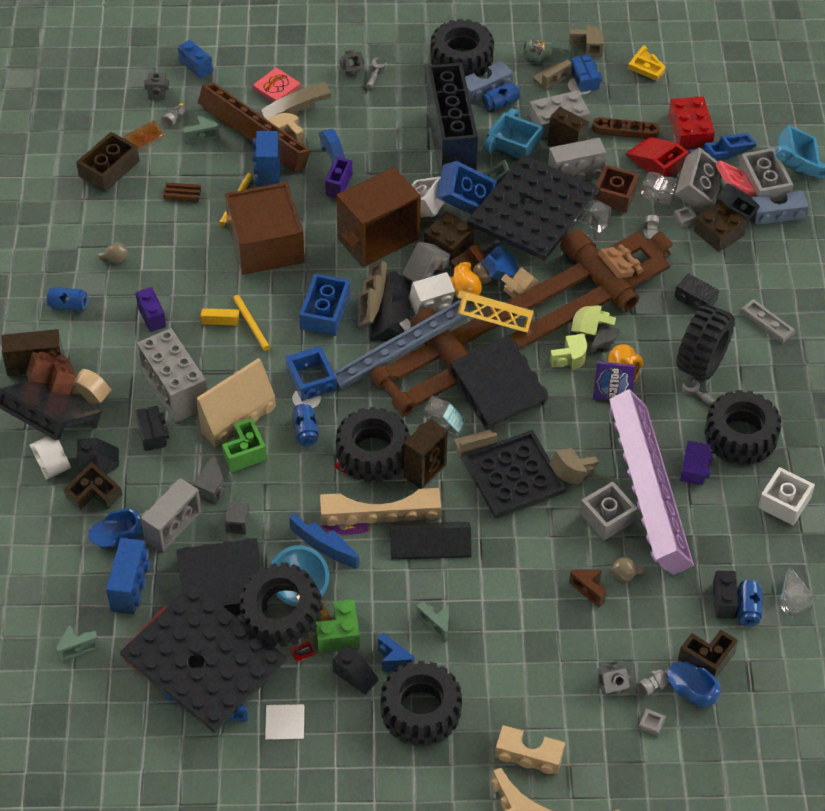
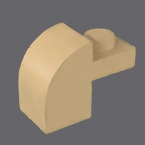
[267,113,304,144]
[501,267,541,298]
[70,369,112,404]

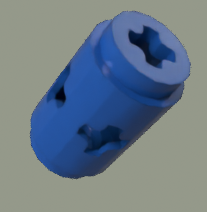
[482,83,520,111]
[47,287,88,311]
[292,403,319,446]
[737,580,762,626]

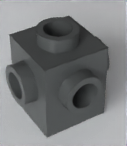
[339,50,365,75]
[144,72,169,99]
[597,661,631,694]

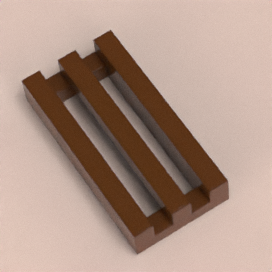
[163,182,201,202]

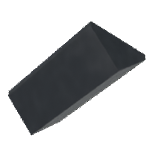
[371,271,412,341]
[390,522,472,559]

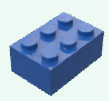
[253,131,280,187]
[437,161,497,215]
[299,273,351,336]
[106,538,151,614]

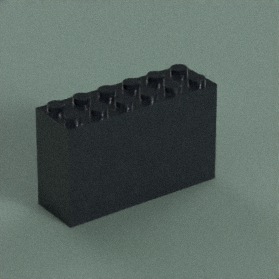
[427,63,478,177]

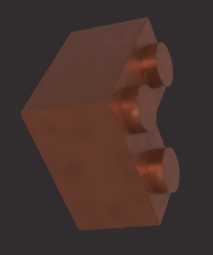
[26,352,76,396]

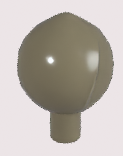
[98,242,127,264]
[473,262,493,284]
[612,557,644,582]

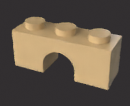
[495,725,565,775]

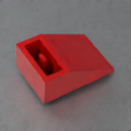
[625,137,689,183]

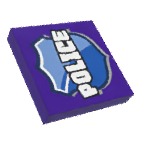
[593,361,635,401]

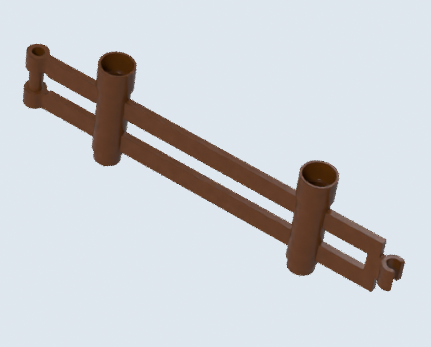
[370,229,673,416]

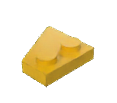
[628,45,666,81]

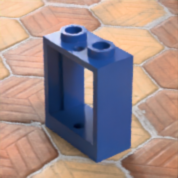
[285,346,337,401]

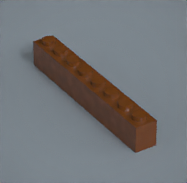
[198,83,311,171]

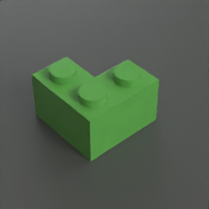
[222,418,267,473]
[315,599,360,653]

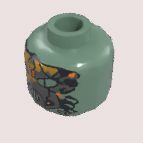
[522,39,548,63]

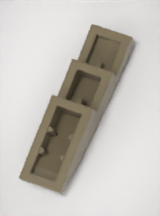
[261,82,331,119]
[357,261,387,328]

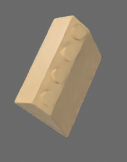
[197,358,276,447]

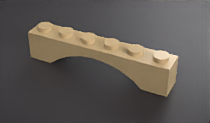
[320,488,441,526]

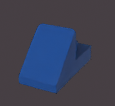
[378,633,414,672]

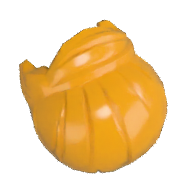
[449,262,482,302]
[608,344,644,382]

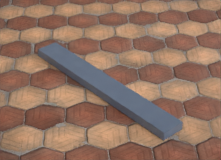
[334,299,470,390]

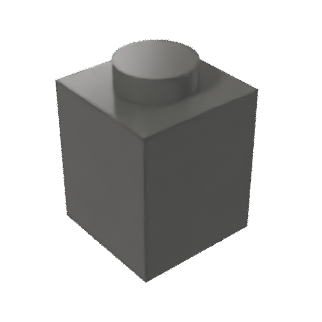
[225,501,250,534]

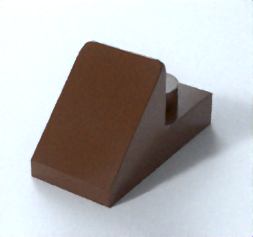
[449,243,487,269]
[569,570,606,607]

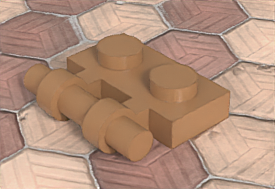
[598,244,643,279]

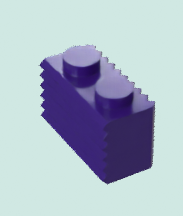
[325,157,353,198]
[135,287,167,332]
[680,440,713,485]

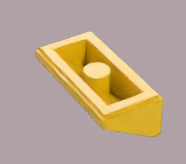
[200,308,240,326]

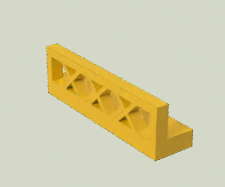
[458,290,534,333]

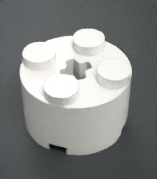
[30,436,71,480]

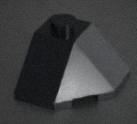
[77,438,119,474]

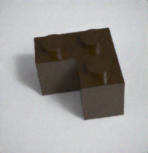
[63,462,123,510]
[678,629,739,678]

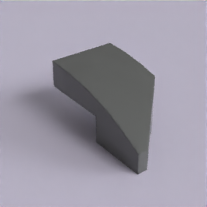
[590,324,620,352]

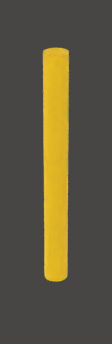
[219,173,253,227]
[233,295,270,351]

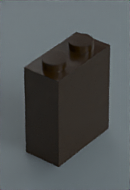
[548,107,589,147]

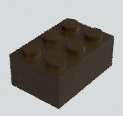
[76,132,140,192]
[1,329,64,376]
[403,418,448,489]

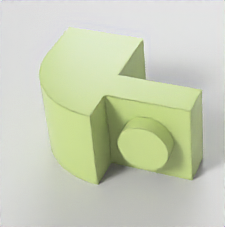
[571,306,616,335]
[550,334,587,371]

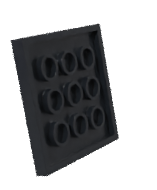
[462,430,567,518]

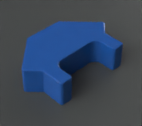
[318,129,345,167]
[481,245,519,283]

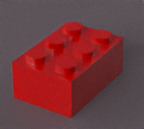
[668,96,715,150]

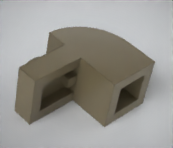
[569,25,604,56]
[549,448,599,484]

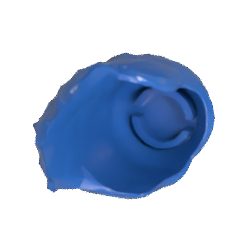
[88,509,143,548]
[667,661,721,708]

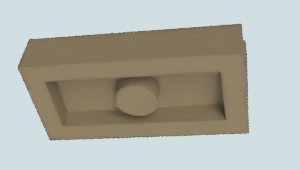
[533,60,572,90]
[454,429,498,458]

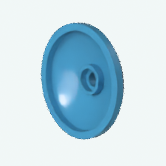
[269,545,329,607]

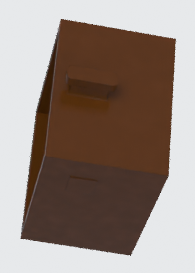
[336,167,421,267]
[225,182,305,275]

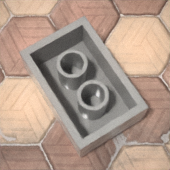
[529,91,590,139]
[548,138,606,181]
[675,147,722,214]
[739,148,793,203]
[141,478,202,552]

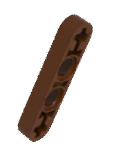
[592,117,660,139]

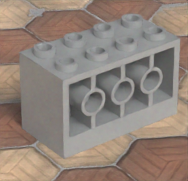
[137,328,207,423]

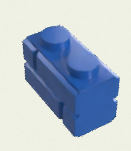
[178,40,213,78]
[571,55,602,92]

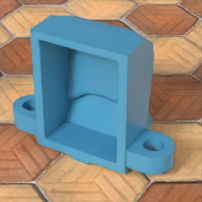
[483,108,543,159]
[775,125,825,178]

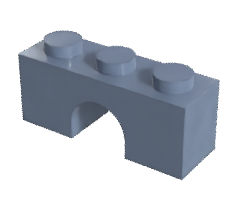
[465,61,513,103]
[751,191,809,225]

